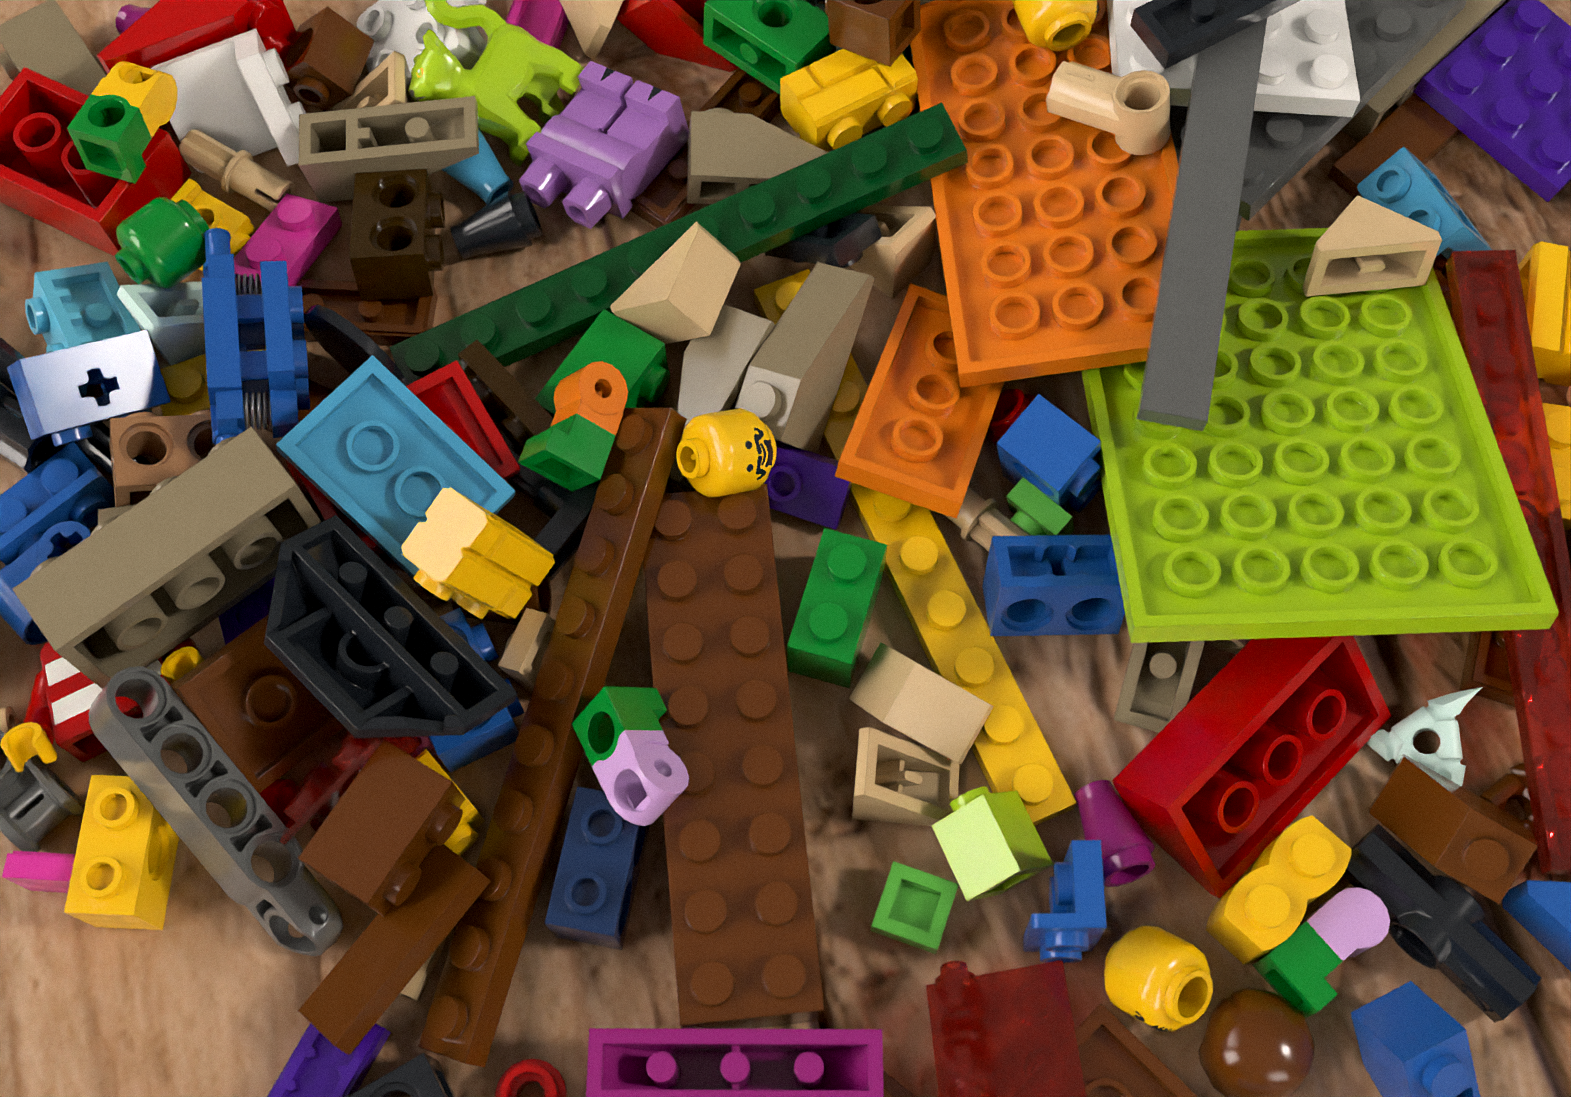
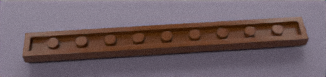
[418,408,687,1068]

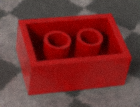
[0,67,192,256]

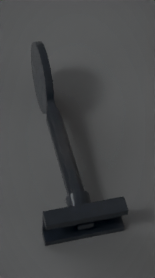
[304,304,607,581]

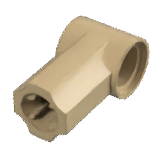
[1046,61,1170,155]

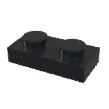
[764,213,883,268]

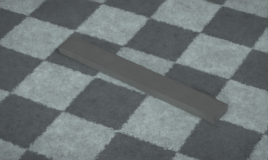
[1137,18,1267,431]

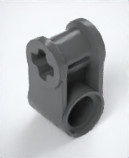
[0,731,85,852]

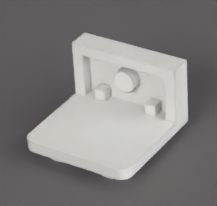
[357,0,488,74]
[151,28,306,173]

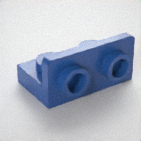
[0,442,115,566]
[1023,840,1107,964]

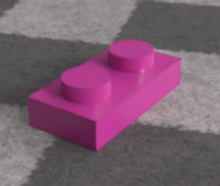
[234,193,342,294]

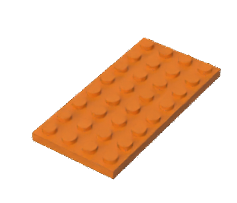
[910,0,1178,388]

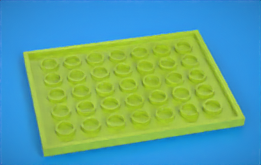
[1081,228,1559,643]

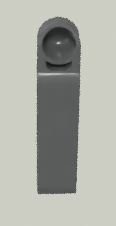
[89,667,344,956]

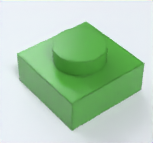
[1006,477,1074,536]
[870,861,959,954]

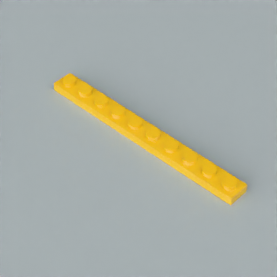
[754,269,1077,826]

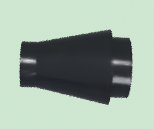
[450,190,543,259]

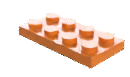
[835,283,1004,519]

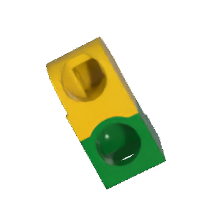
[67,61,178,184]

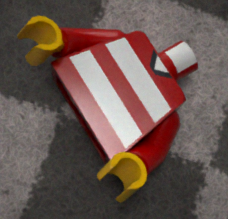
[0,638,205,773]

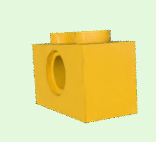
[64,775,179,930]

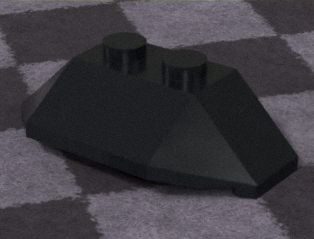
[264,515,518,738]

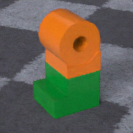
[518,361,628,492]

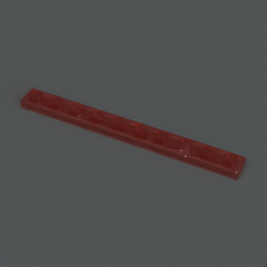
[1445,250,1571,874]

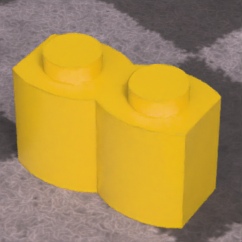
[1206,815,1352,964]

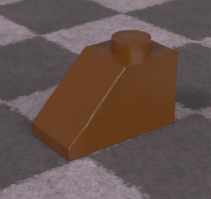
[1368,754,1538,904]

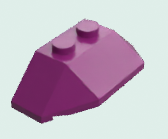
[586,1028,883,1097]

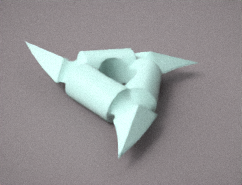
[1367,687,1483,787]

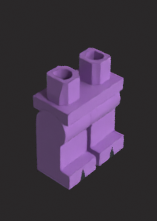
[519,61,689,229]

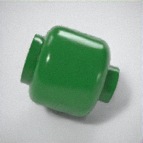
[115,197,210,289]

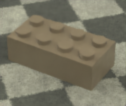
[12,426,321,689]

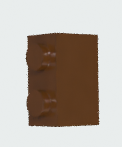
[298,739,465,917]

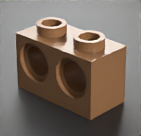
[110,409,215,507]

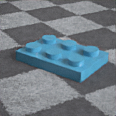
[276,355,516,587]

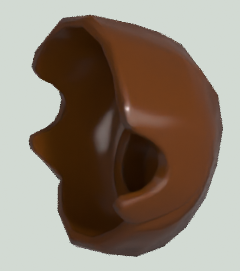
[1198,987,1315,1097]

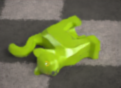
[409,0,584,167]

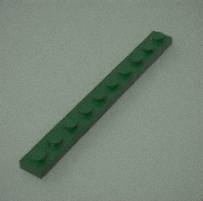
[389,102,968,383]

